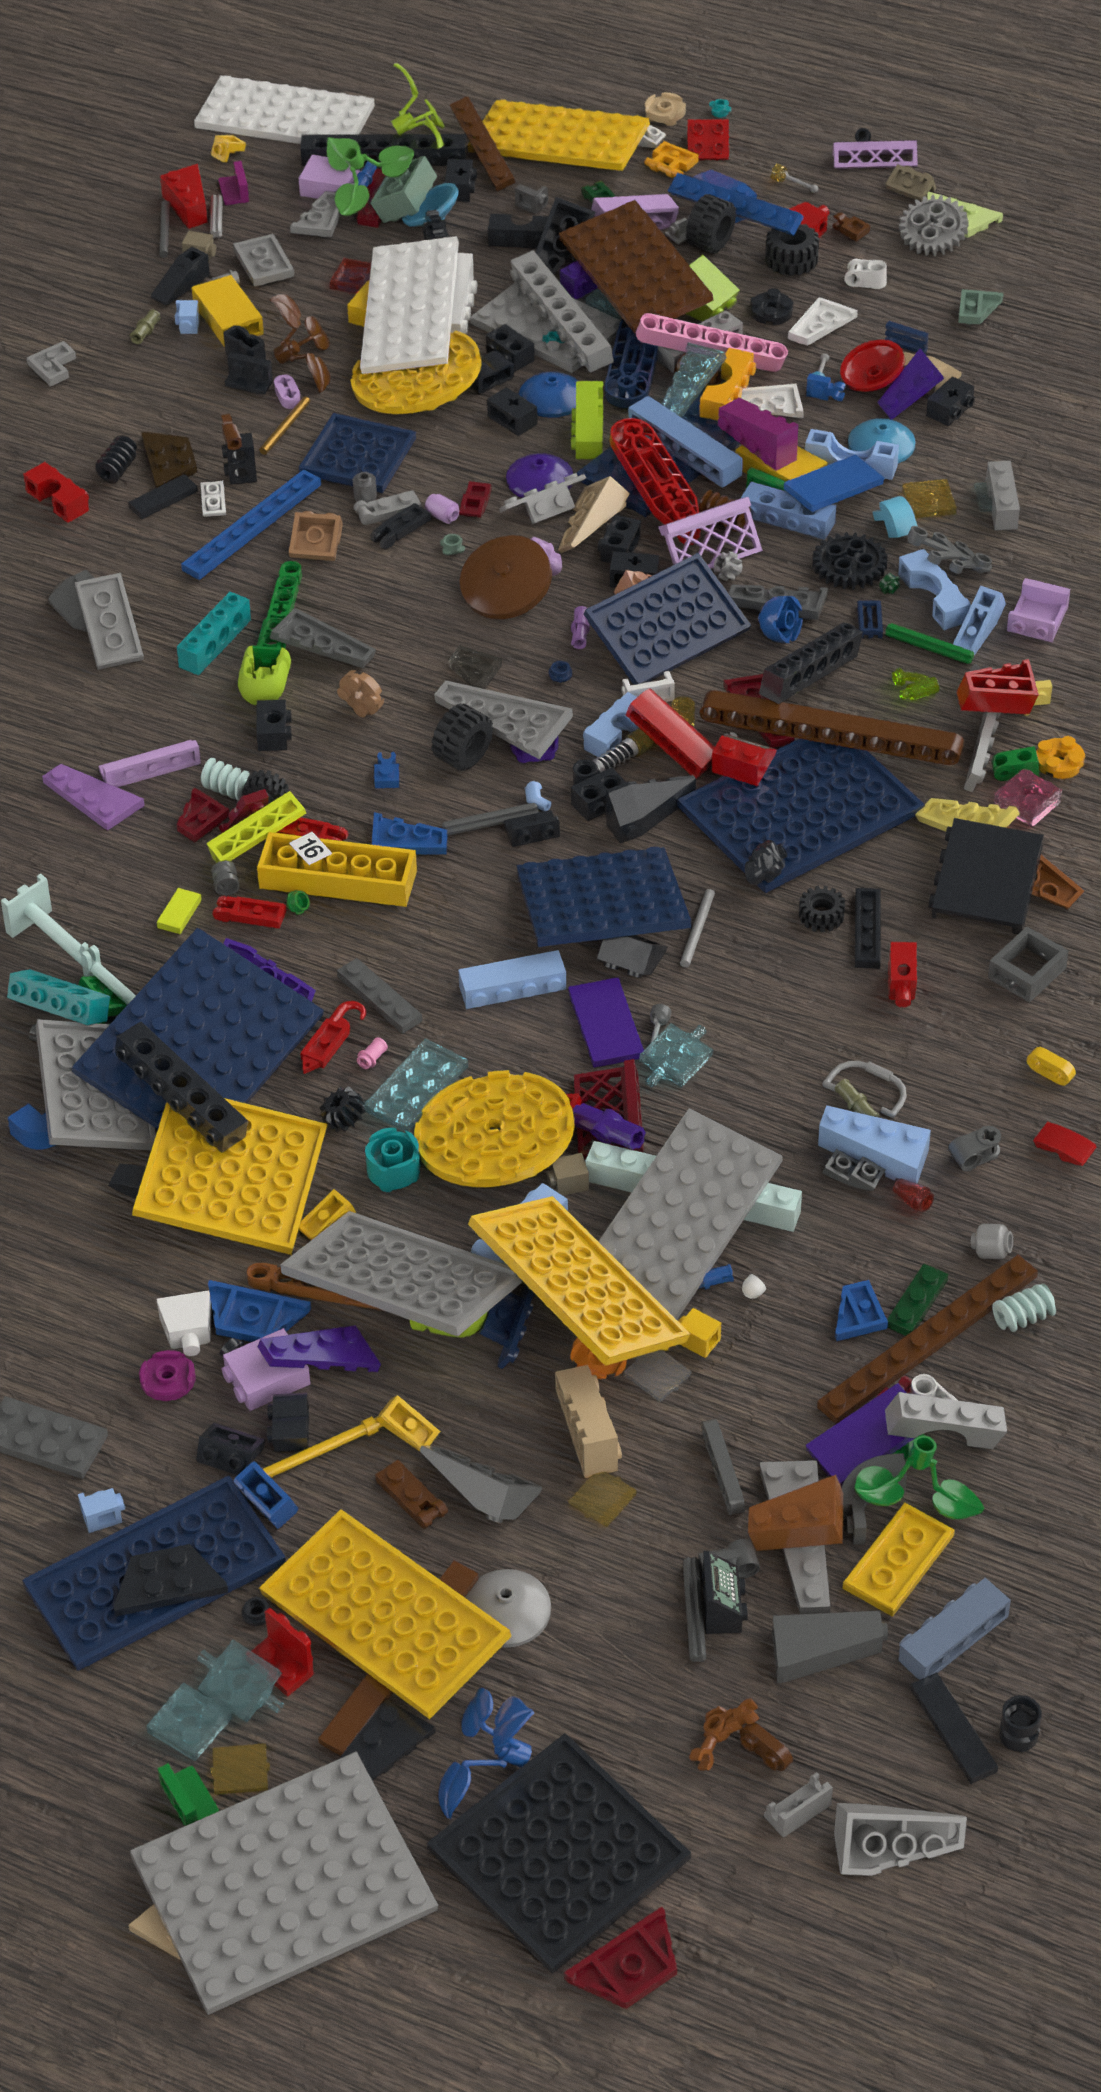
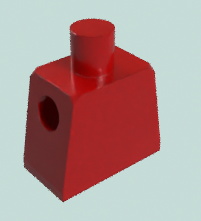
[790,202,830,238]
[888,942,917,1008]

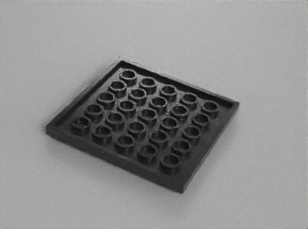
[427,1733,691,1974]

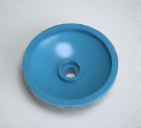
[402,183,458,227]
[848,419,915,463]

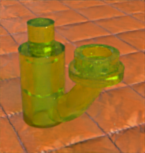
[892,668,939,701]

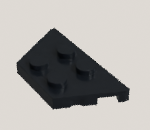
[114,1544,228,1617]

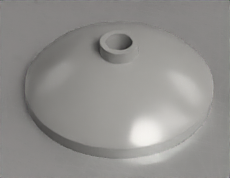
[465,1569,551,1647]

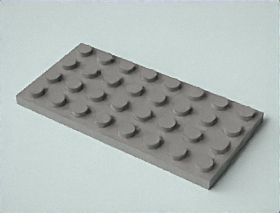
[599,1108,783,1320]
[280,1211,523,1337]

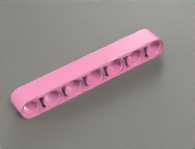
[636,314,788,372]

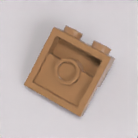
[289,511,343,561]

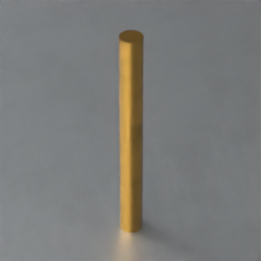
[259,396,310,455]

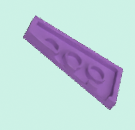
[42,764,145,831]

